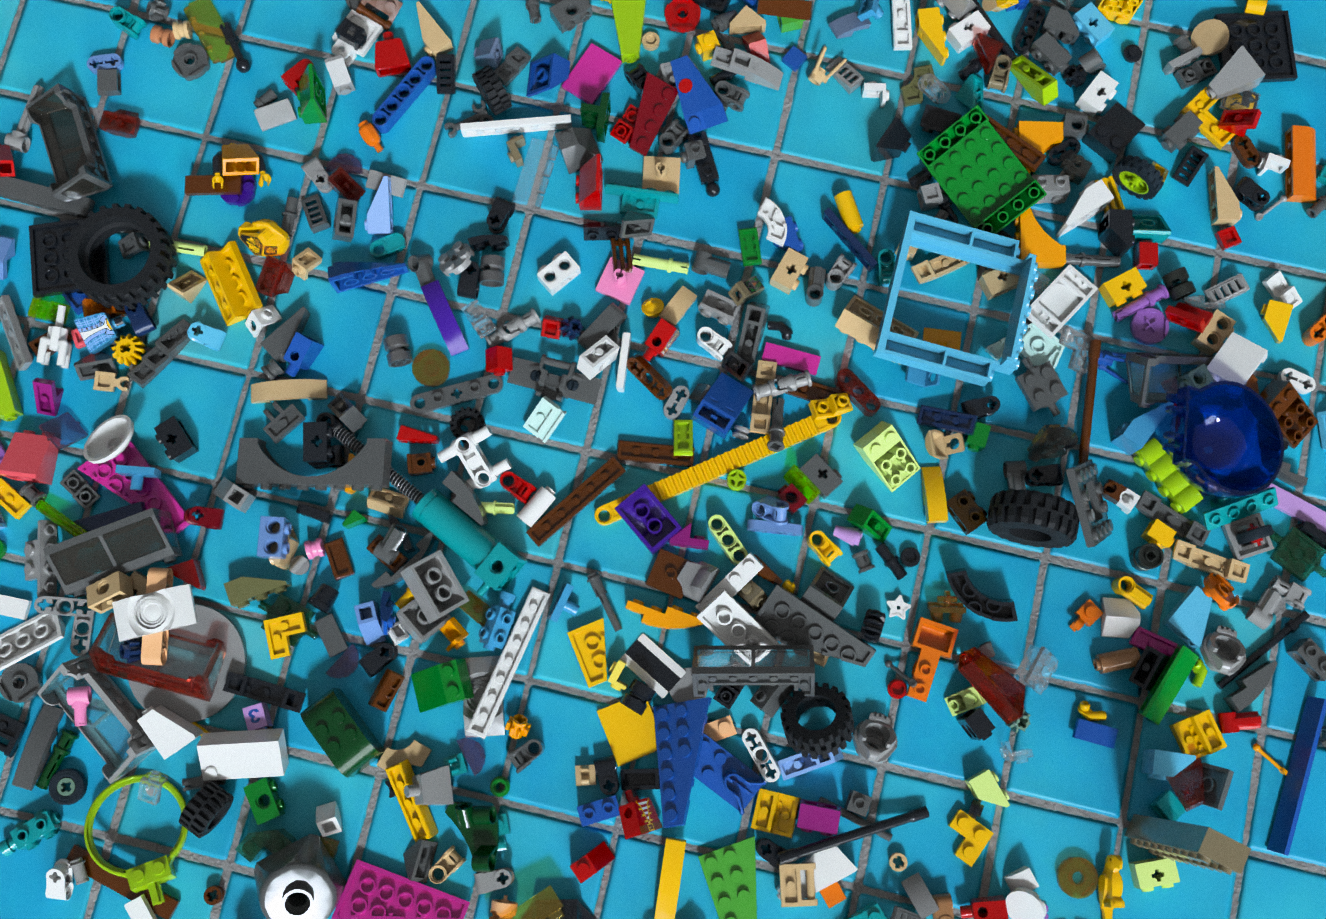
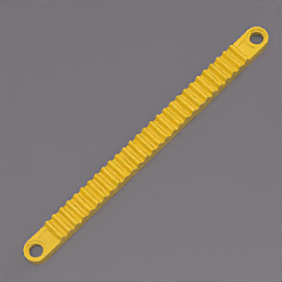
[595,415,842,526]

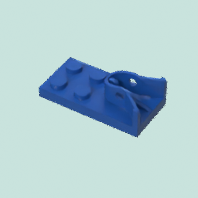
[694,732,767,815]

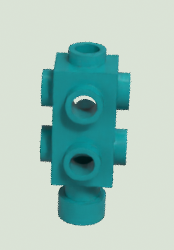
[0,809,62,857]

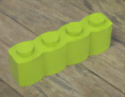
[1132,438,1203,514]

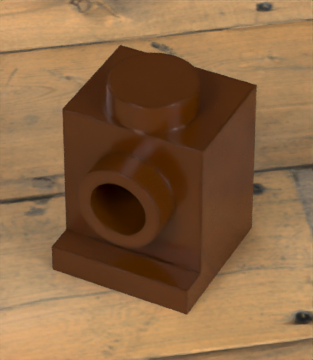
[407,452,437,476]

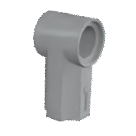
[1245,588,1283,630]

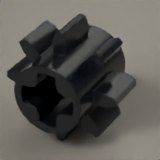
[1063,64,1088,88]

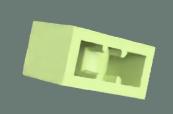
[1129,857,1180,892]

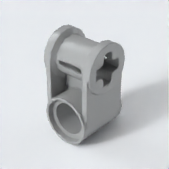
[301,156,334,193]
[825,254,857,291]
[474,867,515,895]

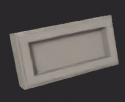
[1162,46,1203,75]

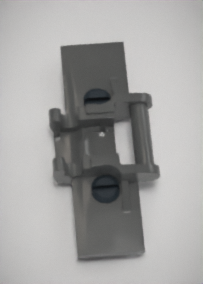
[507,354,602,405]

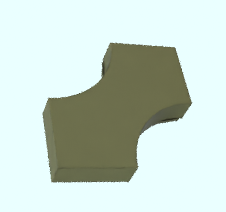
[900,64,936,107]

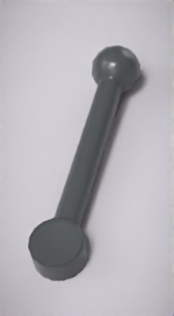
[885,660,917,687]

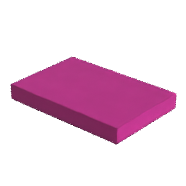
[562,43,622,105]

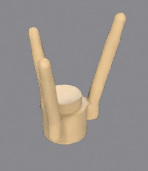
[808,46,847,86]

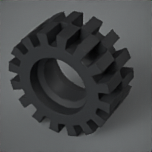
[450,407,486,443]

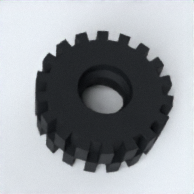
[472,65,512,115]

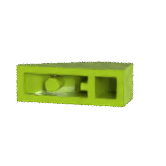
[1010,55,1058,106]

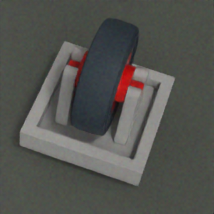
[1221,512,1274,560]

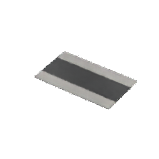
[620,634,686,698]

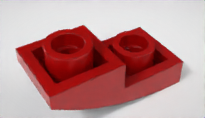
[610,104,638,144]

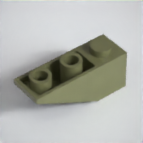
[224,577,292,609]

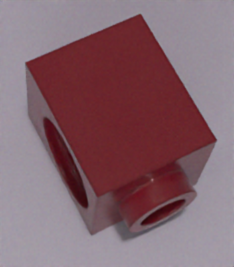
[777,483,808,515]

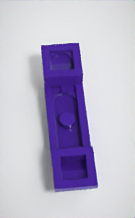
[421,280,469,356]

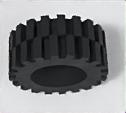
[780,682,855,759]

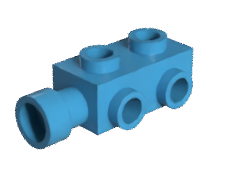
[479,591,516,651]

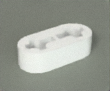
[1277,368,1316,394]

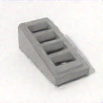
[826,56,865,95]
[1203,273,1250,308]

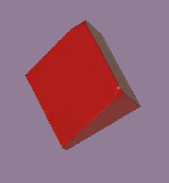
[541,315,563,340]

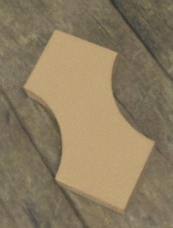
[377,740,432,770]

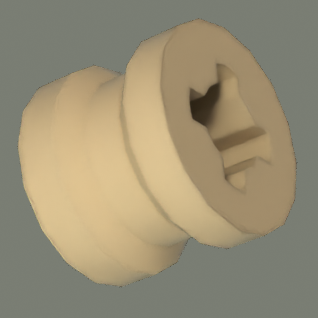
[172,20,193,40]

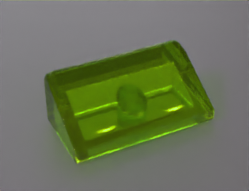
[783,465,821,504]

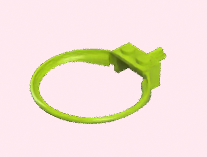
[84,774,188,906]

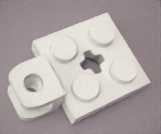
[331,9,383,66]

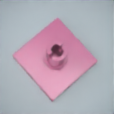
[595,257,645,306]

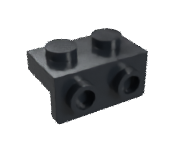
[919,104,962,134]

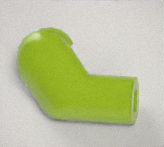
[1191,658,1207,688]

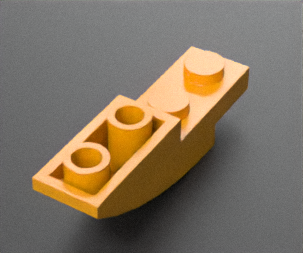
[625,599,703,629]

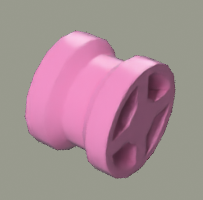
[304,537,326,560]

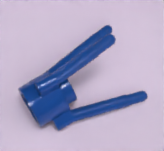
[1098,350,1135,385]

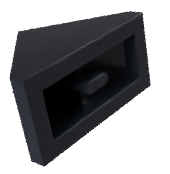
[721,350,756,382]

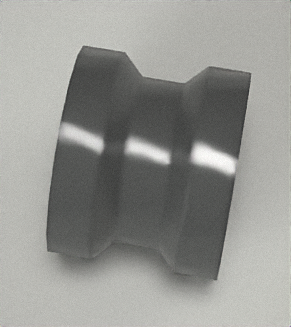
[261,358,285,381]

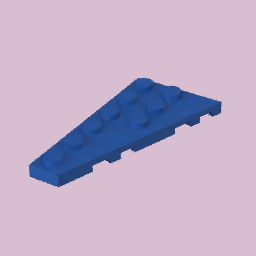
[653,697,712,828]

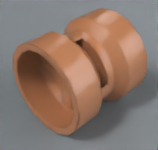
[150,25,175,48]

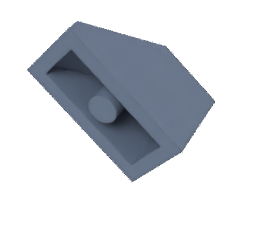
[474,37,503,70]

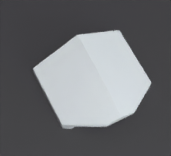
[1101,597,1141,638]

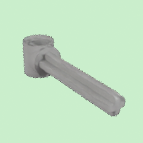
[4,85,45,153]

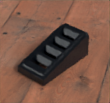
[436,54,456,94]
[1171,146,1209,187]

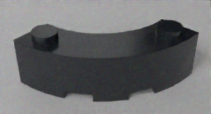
[946,568,1018,622]

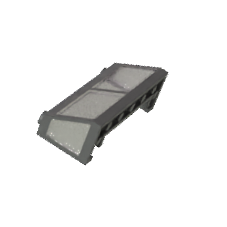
[692,644,815,697]

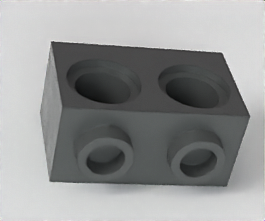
[1286,638,1326,682]

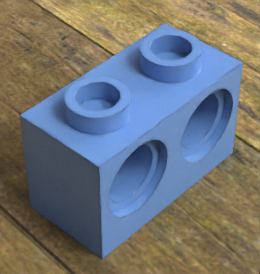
[257,516,292,559]

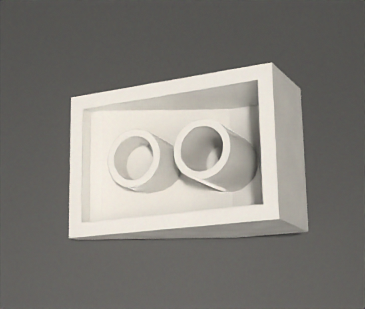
[1056,179,1114,238]

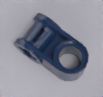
[124,303,157,338]

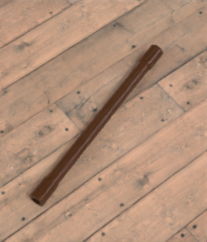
[1078,339,1101,490]

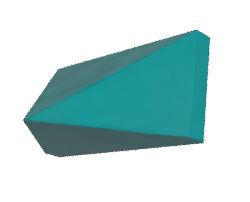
[955,74,984,112]

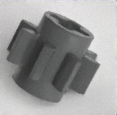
[146,0,169,22]

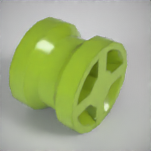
[727,469,746,491]

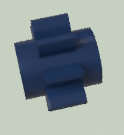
[559,316,584,341]
[119,638,142,663]

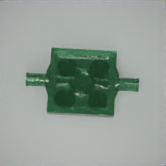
[1269,527,1326,582]
[258,593,319,647]

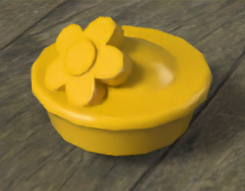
[641,297,664,318]

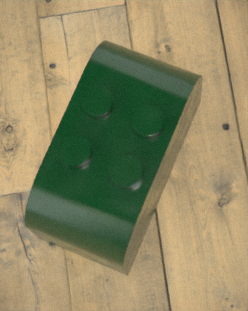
[300,688,385,778]

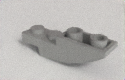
[710,46,784,91]

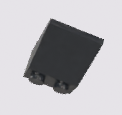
[1082,102,1146,164]

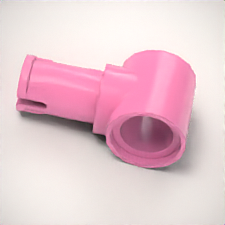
[67,686,92,726]

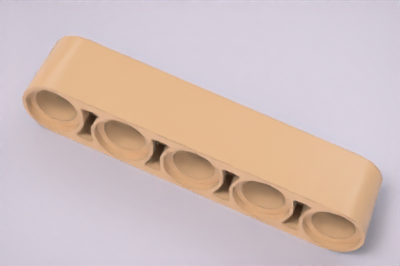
[141,567,173,666]

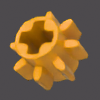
[505,714,531,739]

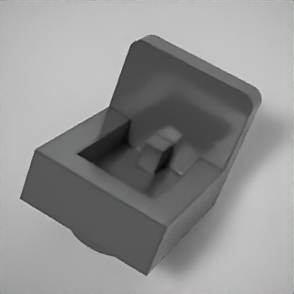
[680,140,706,169]

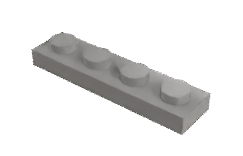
[0,295,33,371]

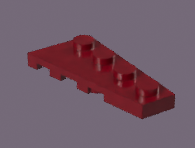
[628,72,678,156]

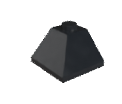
[871,117,912,162]

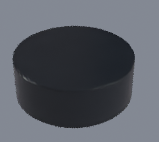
[900,547,920,567]

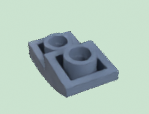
[828,11,871,39]

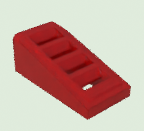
[396,425,440,444]

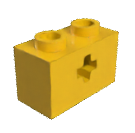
[1098,267,1147,308]

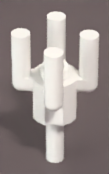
[36,305,72,369]

